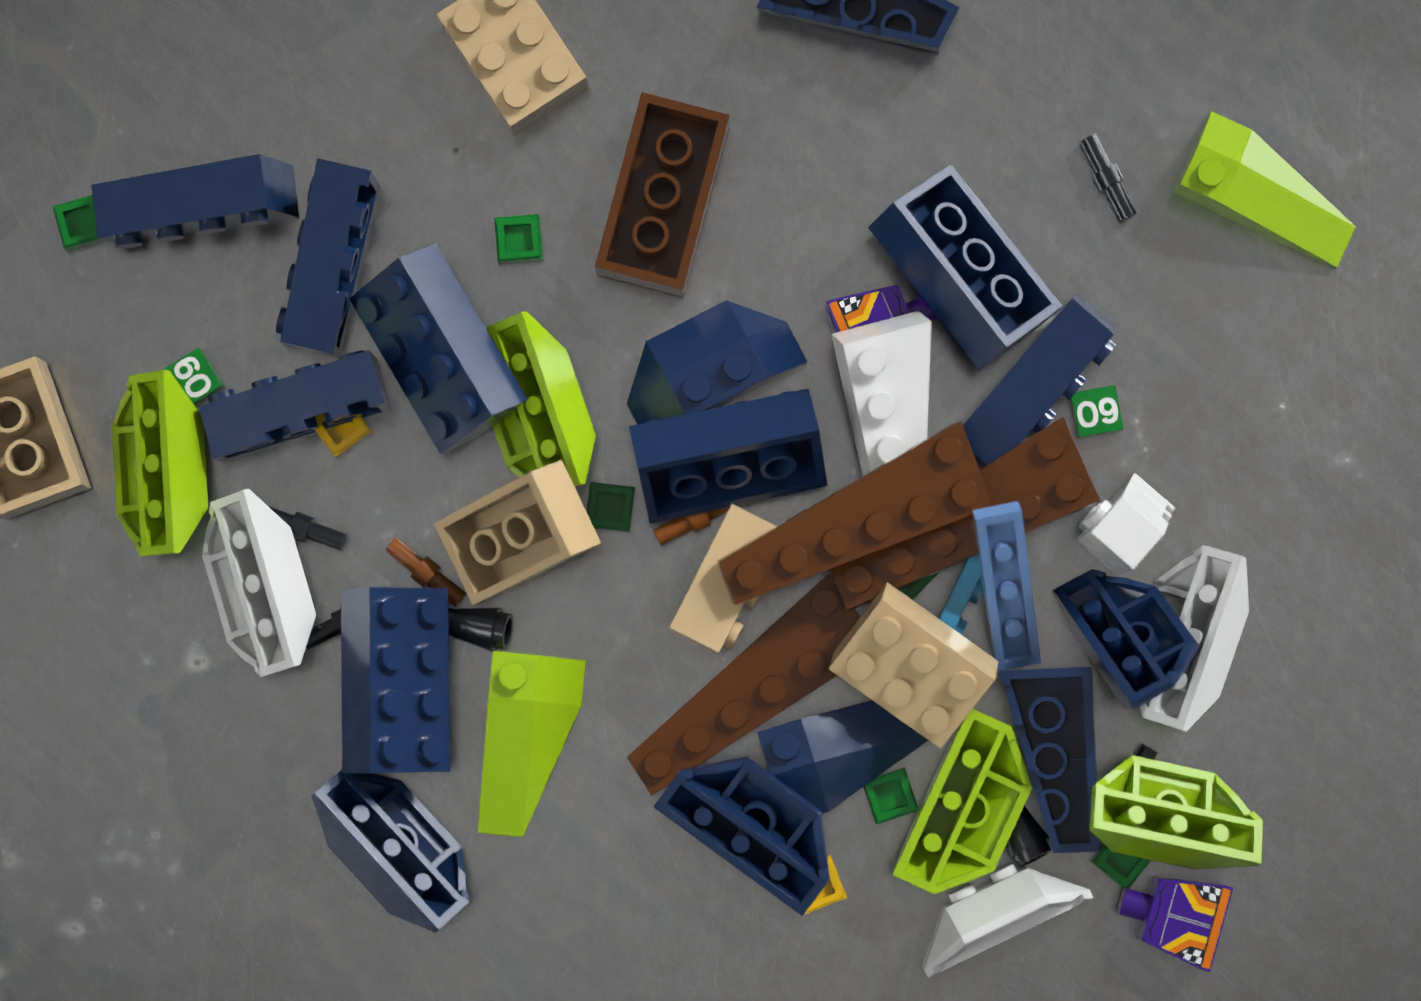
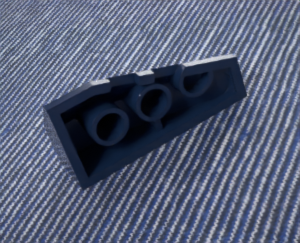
[757,700,929,815]

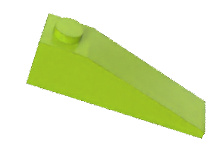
[1173,111,1356,269]
[478,651,586,837]

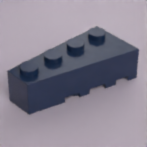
[757,0,960,53]
[91,154,300,248]
[276,158,380,359]
[963,293,1118,465]
[198,350,392,462]
[999,667,1101,853]

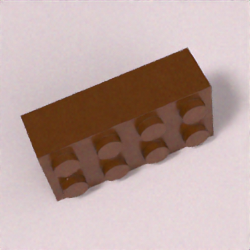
[595,92,730,297]

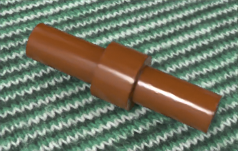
[653,505,738,546]
[385,537,467,608]

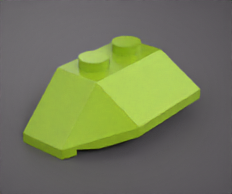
[486,311,596,488]
[111,370,208,557]
[892,709,1032,895]
[1090,755,1263,869]

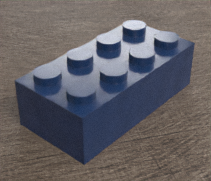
[868,164,1063,371]
[349,243,528,454]
[629,388,828,524]
[341,587,450,773]

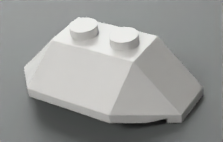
[202,489,316,677]
[1140,545,1249,732]
[922,863,1094,978]

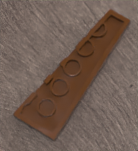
[830,417,1101,611]
[717,421,992,605]
[627,573,860,796]

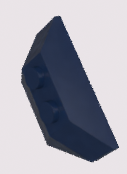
[627,300,807,424]
[1053,569,1199,709]
[654,757,830,916]
[312,770,469,933]

